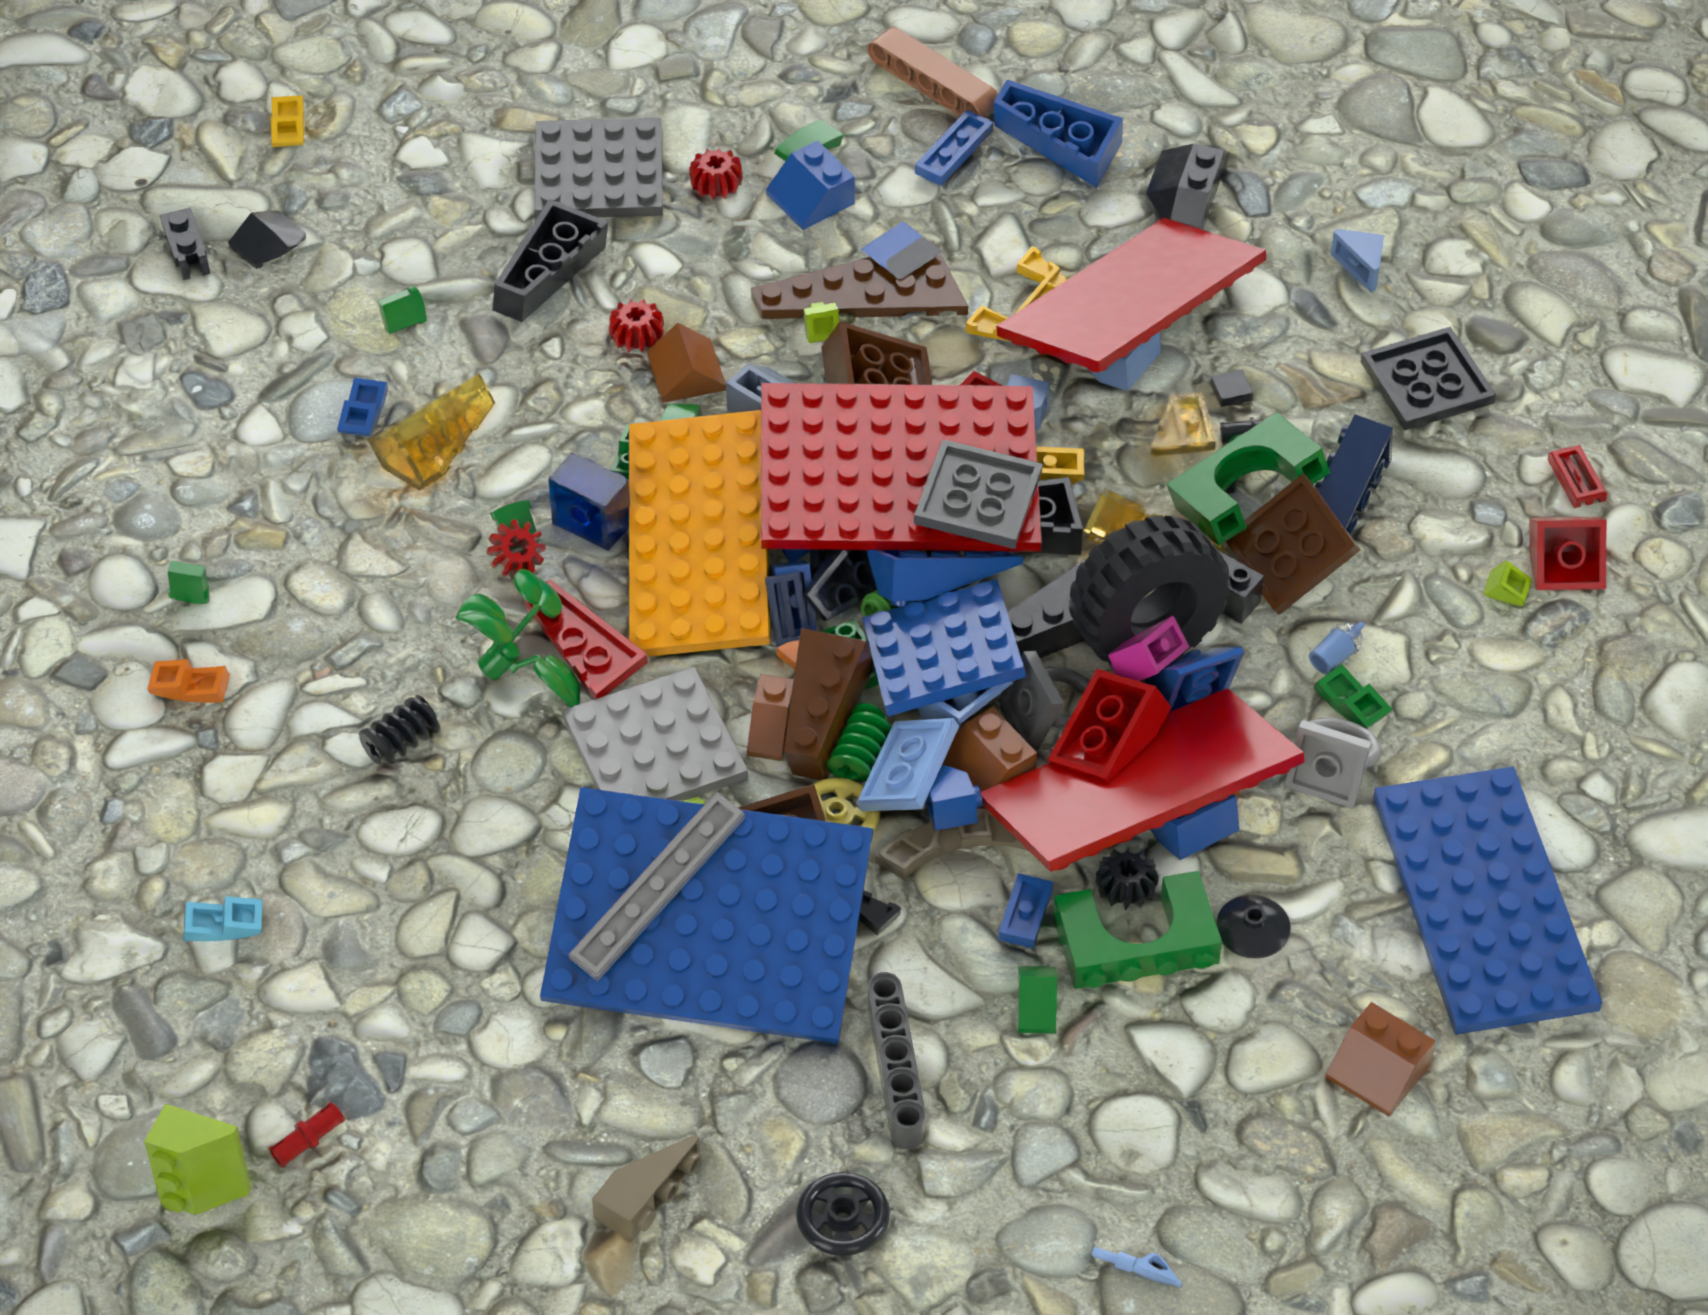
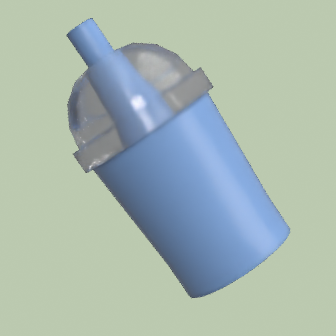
[1309,621,1365,675]

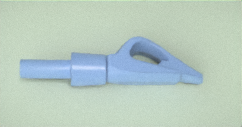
[1092,1247,1182,1288]

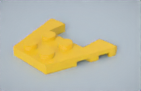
[965,246,1068,342]

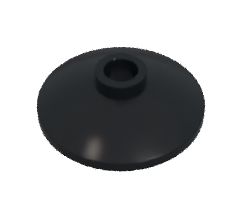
[1216,895,1291,958]

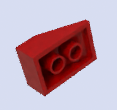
[1047,669,1171,782]

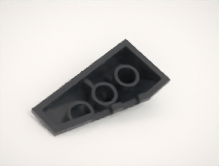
[803,549,914,621]

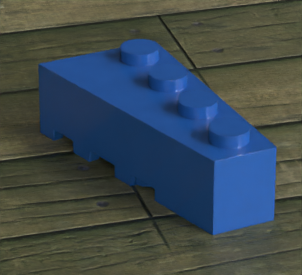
[994,79,1123,188]

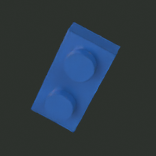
[998,873,1054,949]

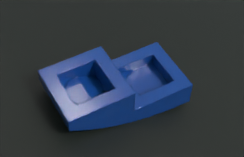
[337,378,388,437]

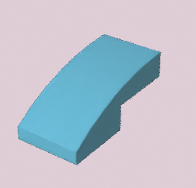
[183,896,262,941]

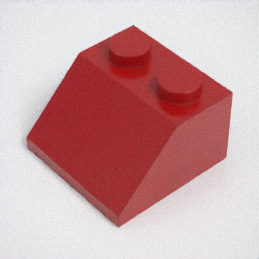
[1529,517,1607,590]

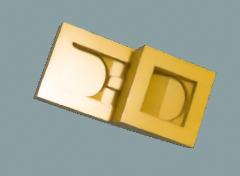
[271,95,305,147]

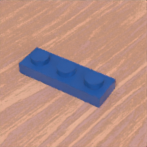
[915,110,993,186]

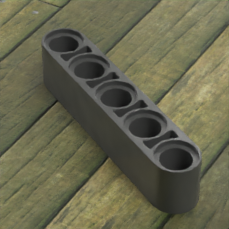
[868,972,925,1149]

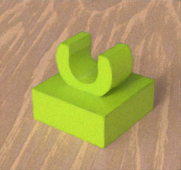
[803,302,839,343]

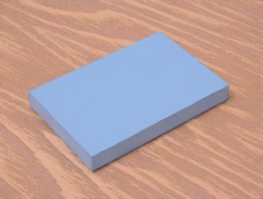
[856,718,959,812]

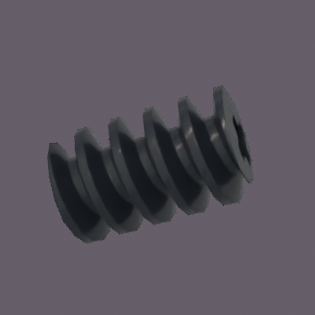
[359,695,441,764]

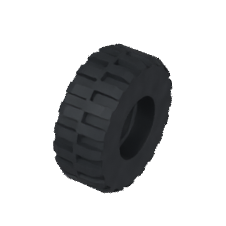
[1069,515,1230,666]

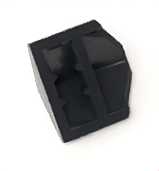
[228,210,306,269]

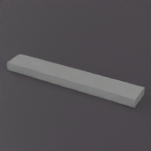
[568,792,745,982]

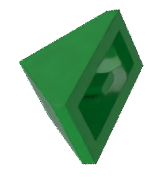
[1018,966,1058,1034]

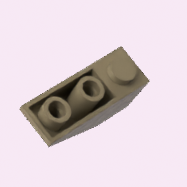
[592,1134,702,1241]

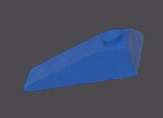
[867,550,1023,606]

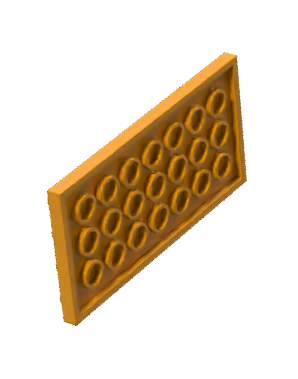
[629,410,771,657]

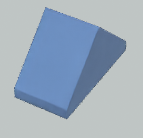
[1331,229,1384,293]

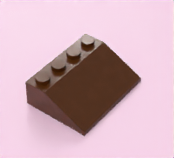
[821,321,932,385]

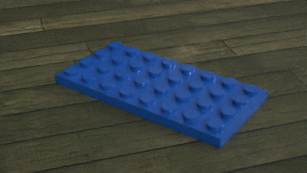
[1373,766,1602,1035]

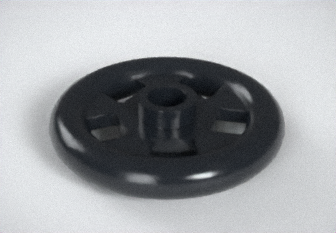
[796,1172,890,1256]

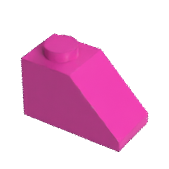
[1108,616,1189,681]

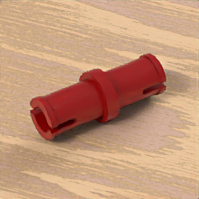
[268,1101,345,1168]

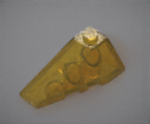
[367,373,496,491]

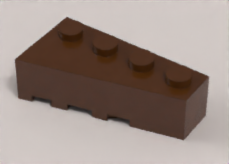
[784,628,874,780]

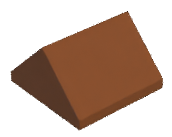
[647,323,726,403]

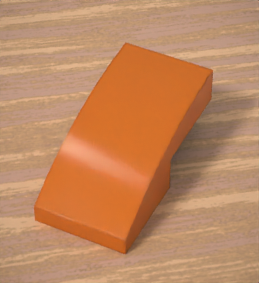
[147,659,230,703]

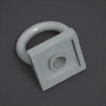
[1284,718,1381,809]

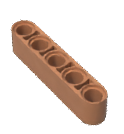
[867,27,998,118]

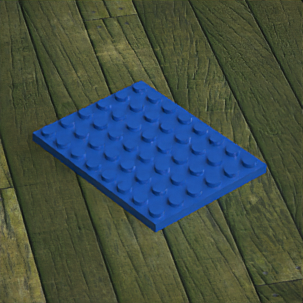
[540,787,873,1044]

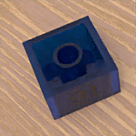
[548,452,630,551]

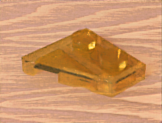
[1150,392,1216,457]

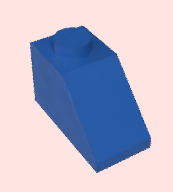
[771,561,817,637]
[924,765,982,831]

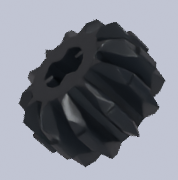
[1095,846,1159,911]

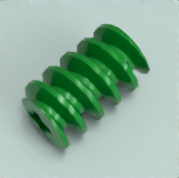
[826,703,891,782]

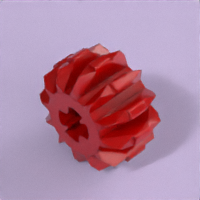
[689,147,743,200]
[609,298,664,353]
[486,519,546,577]

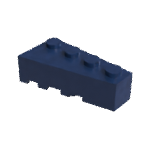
[1315,414,1393,536]

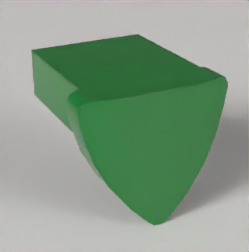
[377,285,427,334]
[490,500,540,551]
[167,561,210,604]

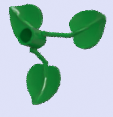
[456,569,581,707]

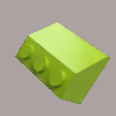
[144,1103,251,1215]

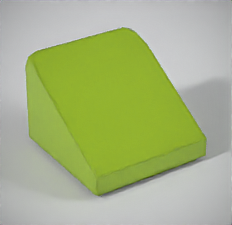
[1483,560,1532,606]

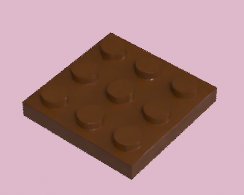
[1226,473,1361,615]

